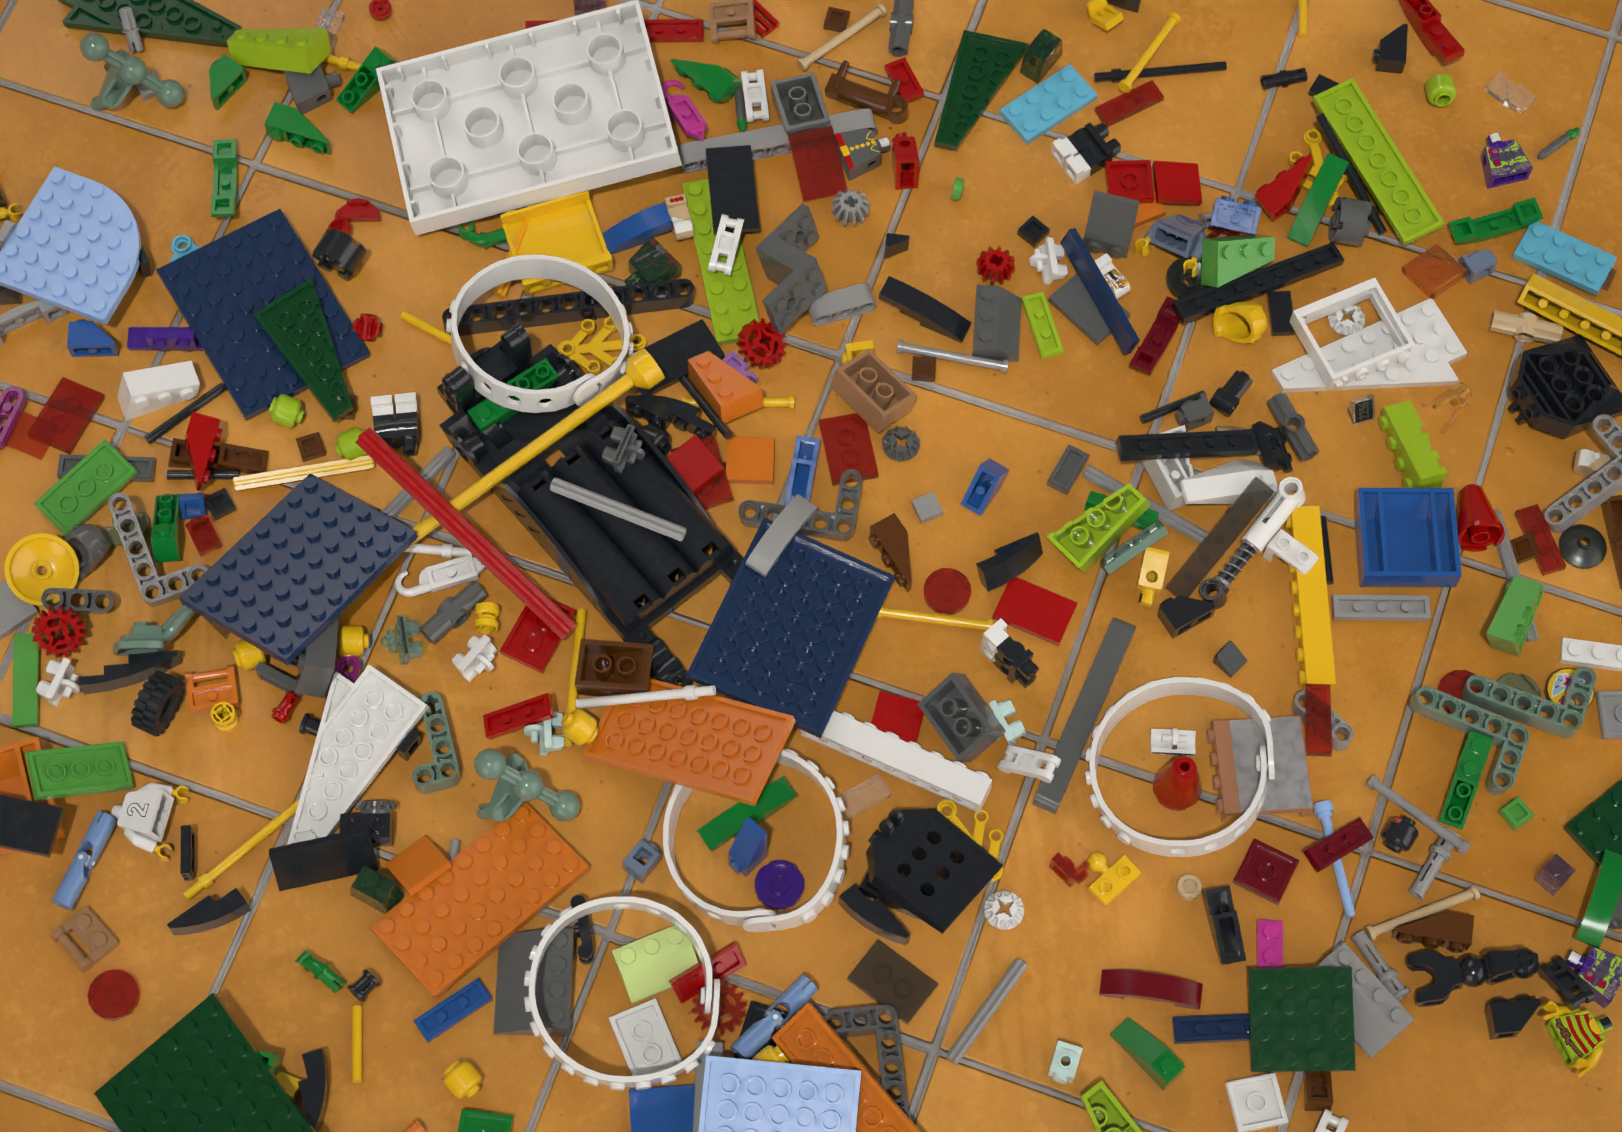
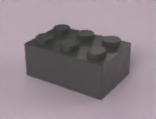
[918,673,1006,762]

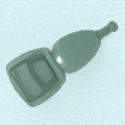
[113,605,195,656]

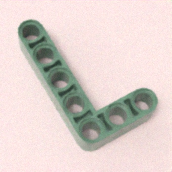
[1461,666,1596,738]
[1410,686,1530,796]

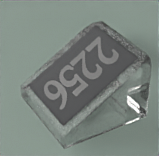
[1347,394,1375,424]

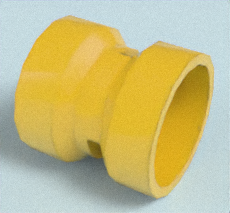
[474,602,499,634]
[211,702,239,733]

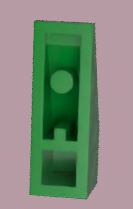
[1110,1017,1186,1091]

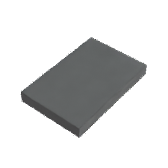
[1048,273,1130,346]

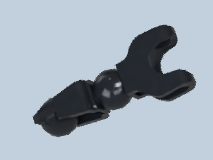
[1406,947,1539,1007]

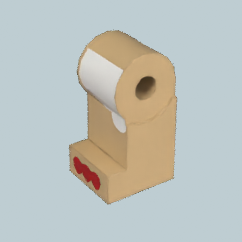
[665,194,694,241]
[1573,449,1619,480]

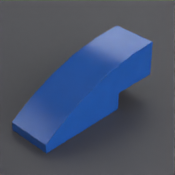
[602,202,672,255]
[785,435,821,505]

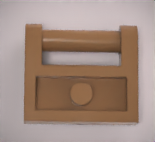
[709,0,756,43]
[51,906,120,973]

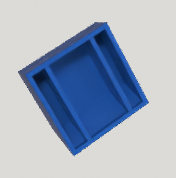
[1355,488,1462,587]

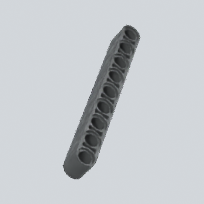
[1032,617,1136,814]

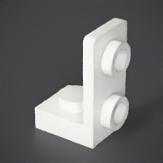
[1263,529,1319,575]

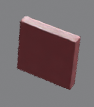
[1233,838,1300,905]

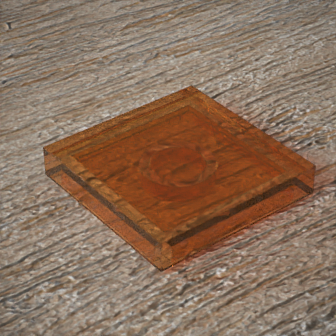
[1402,244,1468,299]

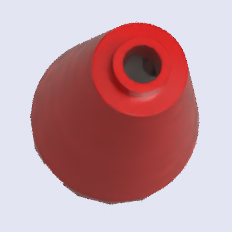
[1457,484,1505,552]
[1153,756,1202,811]

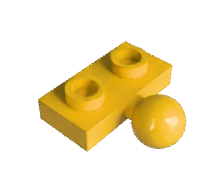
[1087,852,1141,907]

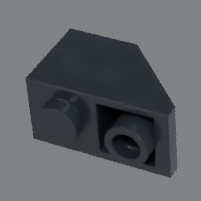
[1484,996,1541,1040]

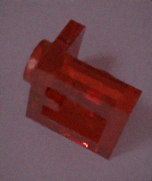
[185,514,223,557]
[1049,852,1090,887]

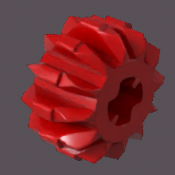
[976,245,1015,285]

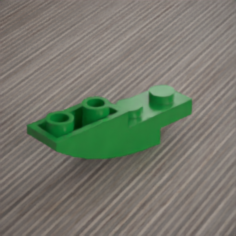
[467,358,559,432]
[1438,730,1494,830]

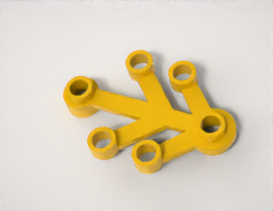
[1288,129,1349,208]
[556,316,647,376]
[934,799,1004,882]

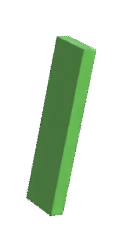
[12,633,40,728]

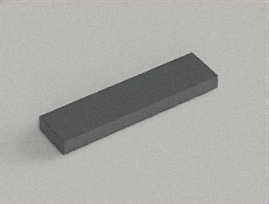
[57,454,156,482]

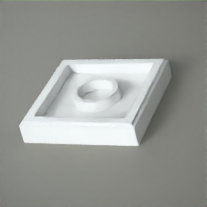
[1224,1073,1288,1132]

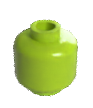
[1425,73,1457,107]
[268,394,305,428]
[335,427,367,460]

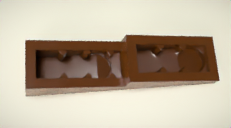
[168,438,269,474]
[1601,495,1622,589]
[1303,1072,1333,1111]

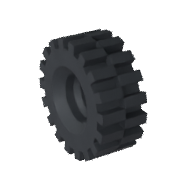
[131,670,185,737]

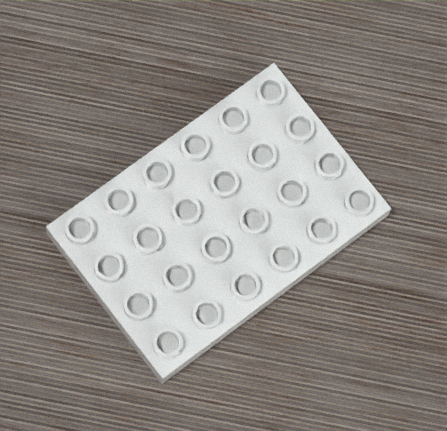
[376,0,682,235]

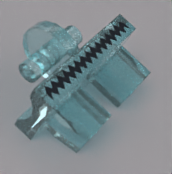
[381,615,423,665]

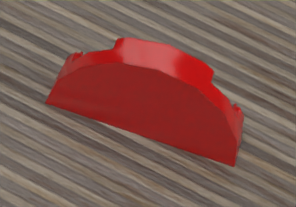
[334,198,381,222]

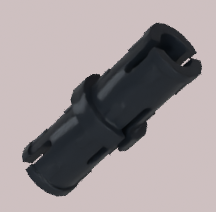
[1260,67,1308,90]

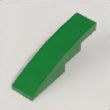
[1287,153,1349,248]
[697,776,798,852]

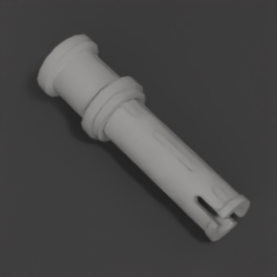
[1409,828,1461,900]
[1351,930,1411,1002]

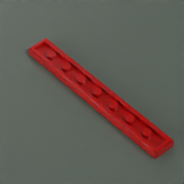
[525,19,703,43]

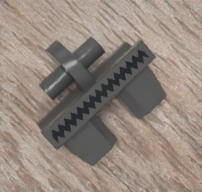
[602,424,645,474]

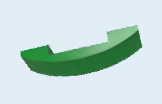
[210,139,238,217]
[1448,197,1543,244]
[1575,849,1622,948]

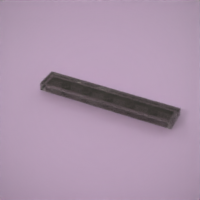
[1164,476,1274,597]

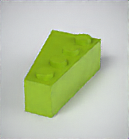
[227,28,332,74]
[1378,400,1448,488]
[1046,483,1152,573]
[1081,1080,1142,1132]

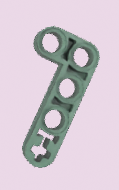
[412,692,461,794]

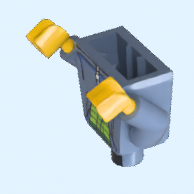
[1135,214,1207,277]

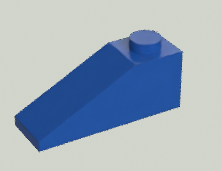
[728,817,767,877]

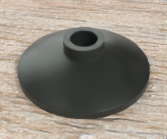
[1166,258,1210,298]
[1559,524,1607,569]

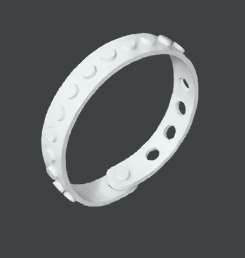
[446,254,634,413]
[1085,677,1275,857]
[663,749,850,932]
[524,897,720,1091]

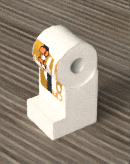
[1095,253,1131,299]

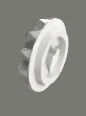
[1328,305,1365,336]
[984,890,1024,930]

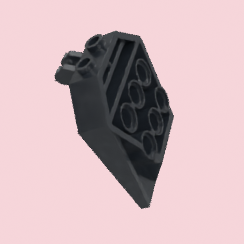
[1508,335,1622,438]
[866,809,1003,934]

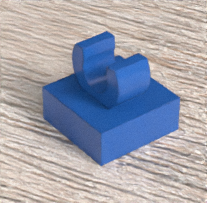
[179,492,207,519]

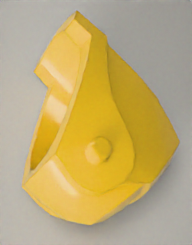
[1213,302,1267,344]

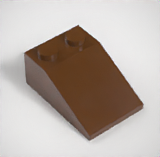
[575,639,654,696]

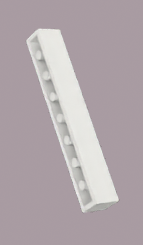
[800,711,992,813]

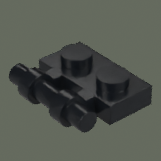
[1252,421,1293,473]

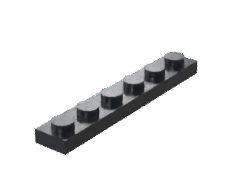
[1116,429,1259,461]

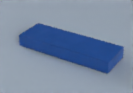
[413,978,492,1043]

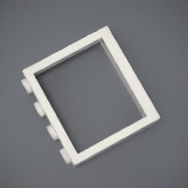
[1289,278,1415,390]

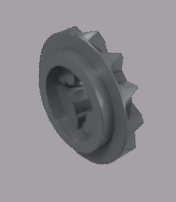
[882,426,920,461]
[356,801,396,814]

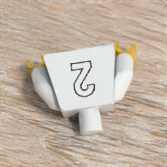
[111,783,189,861]

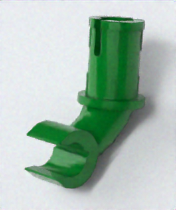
[458,221,507,249]
[295,950,345,993]

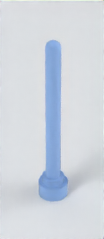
[1313,800,1355,918]

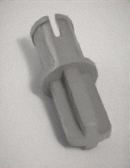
[119,6,144,52]

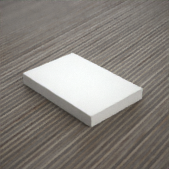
[608,998,682,1076]

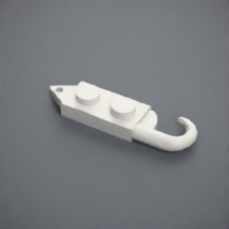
[395,554,486,597]

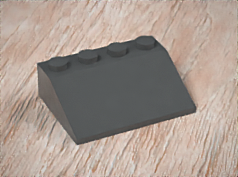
[493,929,575,1036]

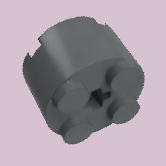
[1328,197,1372,246]

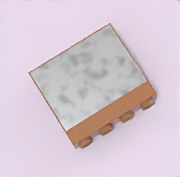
[1207,715,1314,822]

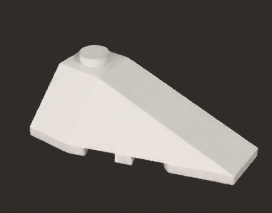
[1180,460,1279,504]

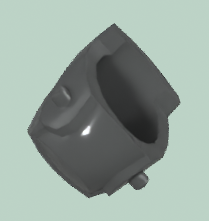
[64,523,111,580]

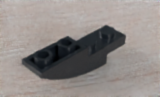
[625,395,717,443]

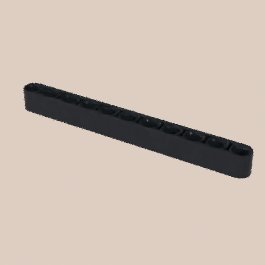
[442,279,695,336]

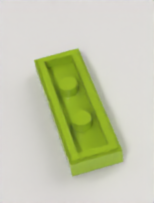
[1021,291,1064,360]

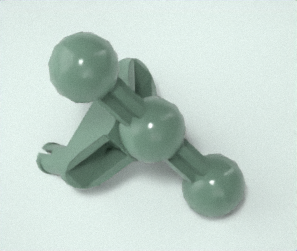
[80,33,185,111]
[474,748,580,822]

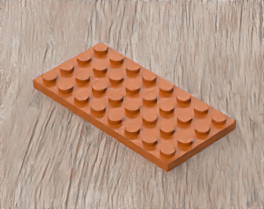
[583,678,796,806]
[370,801,590,1000]

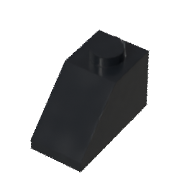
[1372,24,1408,74]
[1157,595,1216,639]

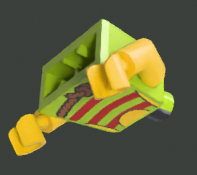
[1540,1001,1613,1078]

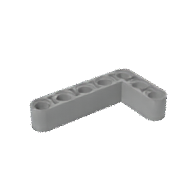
[1545,414,1622,533]
[108,493,208,607]

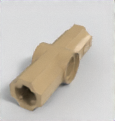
[1489,310,1563,344]

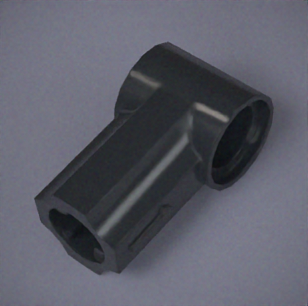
[1209,370,1253,417]

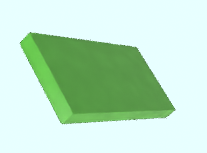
[34,439,138,536]
[24,742,134,801]

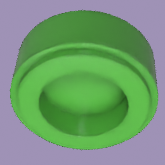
[950,177,964,201]

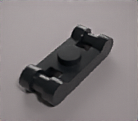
[570,895,594,965]
[1537,955,1595,1011]

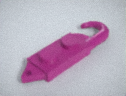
[661,80,707,141]

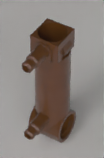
[825,60,909,124]

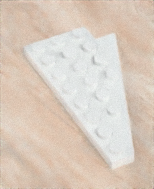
[1271,298,1467,393]
[287,665,429,845]

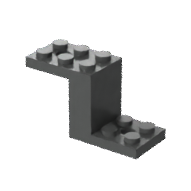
[755,203,827,334]

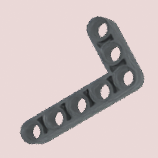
[739,469,862,541]
[824,1005,909,1117]

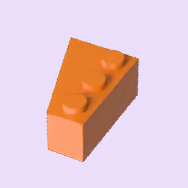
[688,351,763,423]

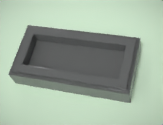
[1046,445,1090,495]
[255,662,303,699]

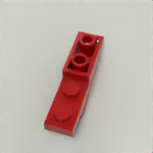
[1399,0,1465,64]

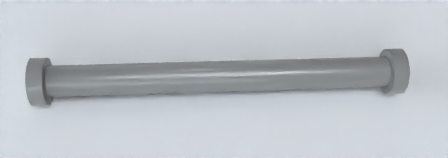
[896,340,1009,374]
[1366,774,1472,855]

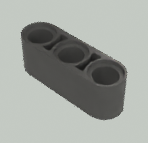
[41,588,114,614]

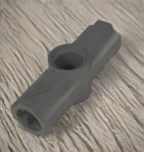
[888,0,914,57]
[1267,393,1319,462]
[419,581,487,644]

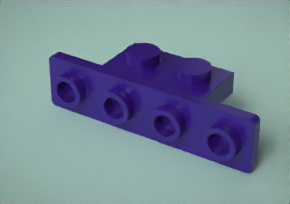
[127,327,203,350]

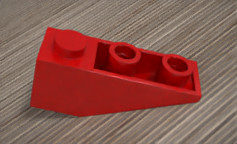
[1255,154,1314,222]
[185,412,223,491]

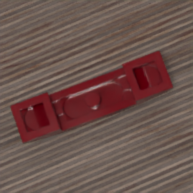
[1129,296,1181,375]
[1099,970,1203,1010]

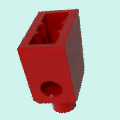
[892,132,919,190]

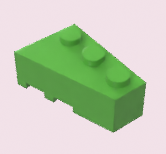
[1201,234,1275,288]
[1486,575,1545,657]

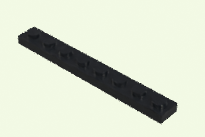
[1172,242,1345,324]

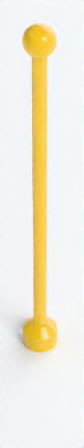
[406,347,665,550]

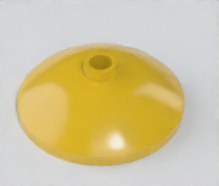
[4,533,79,606]

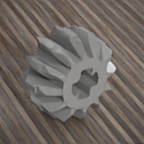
[831,187,870,227]

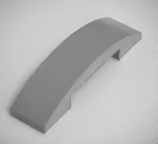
[0,300,68,346]
[745,494,818,577]

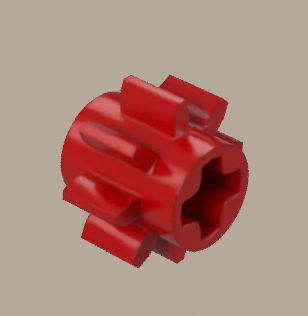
[352,313,383,340]

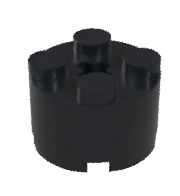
[312,228,367,281]

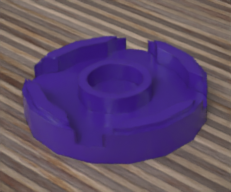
[755,860,804,910]

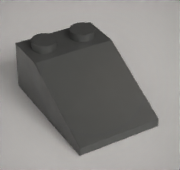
[770,72,830,133]
[1083,191,1140,258]

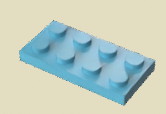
[999,64,1098,145]
[1512,221,1617,296]

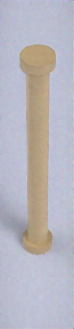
[796,3,887,71]
[1365,885,1480,941]

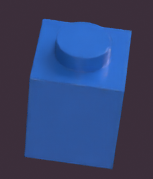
[67,319,119,357]
[961,458,1009,516]

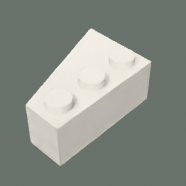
[117,361,200,421]
[1141,425,1194,510]

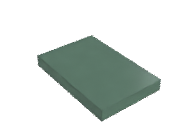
[1100,520,1169,574]

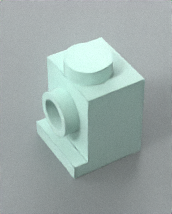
[1048,1040,1083,1084]

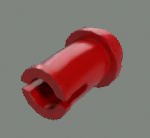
[271,691,300,724]

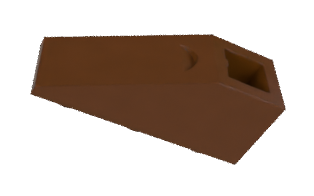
[868,513,911,592]
[1391,911,1474,953]

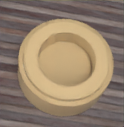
[1176,874,1202,901]

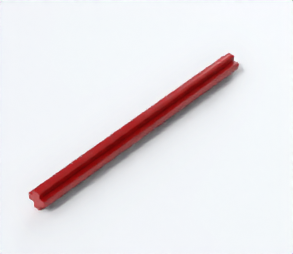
[355,427,578,640]

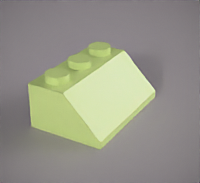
[612,926,698,1004]

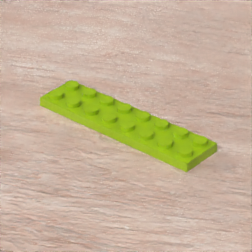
[1312,78,1445,246]
[682,179,759,346]

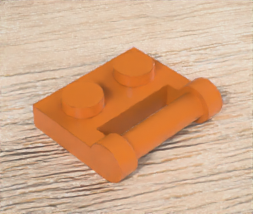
[185,664,240,714]

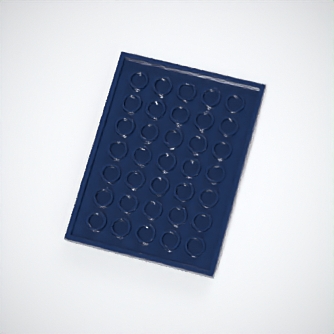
[156,209,370,421]
[179,474,418,665]
[686,518,896,738]

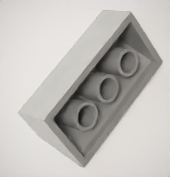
[1316,943,1415,1059]

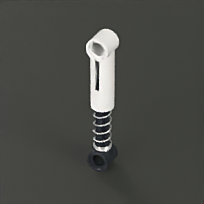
[1200,477,1306,609]

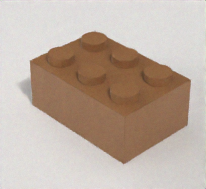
[830,349,917,433]

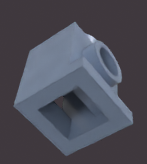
[1457,248,1497,285]
[622,839,661,884]

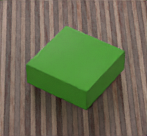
[1498,796,1535,831]

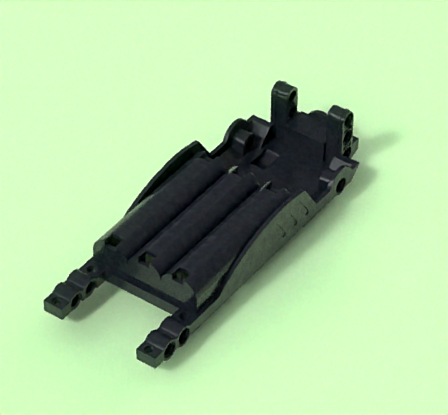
[437,323,743,687]

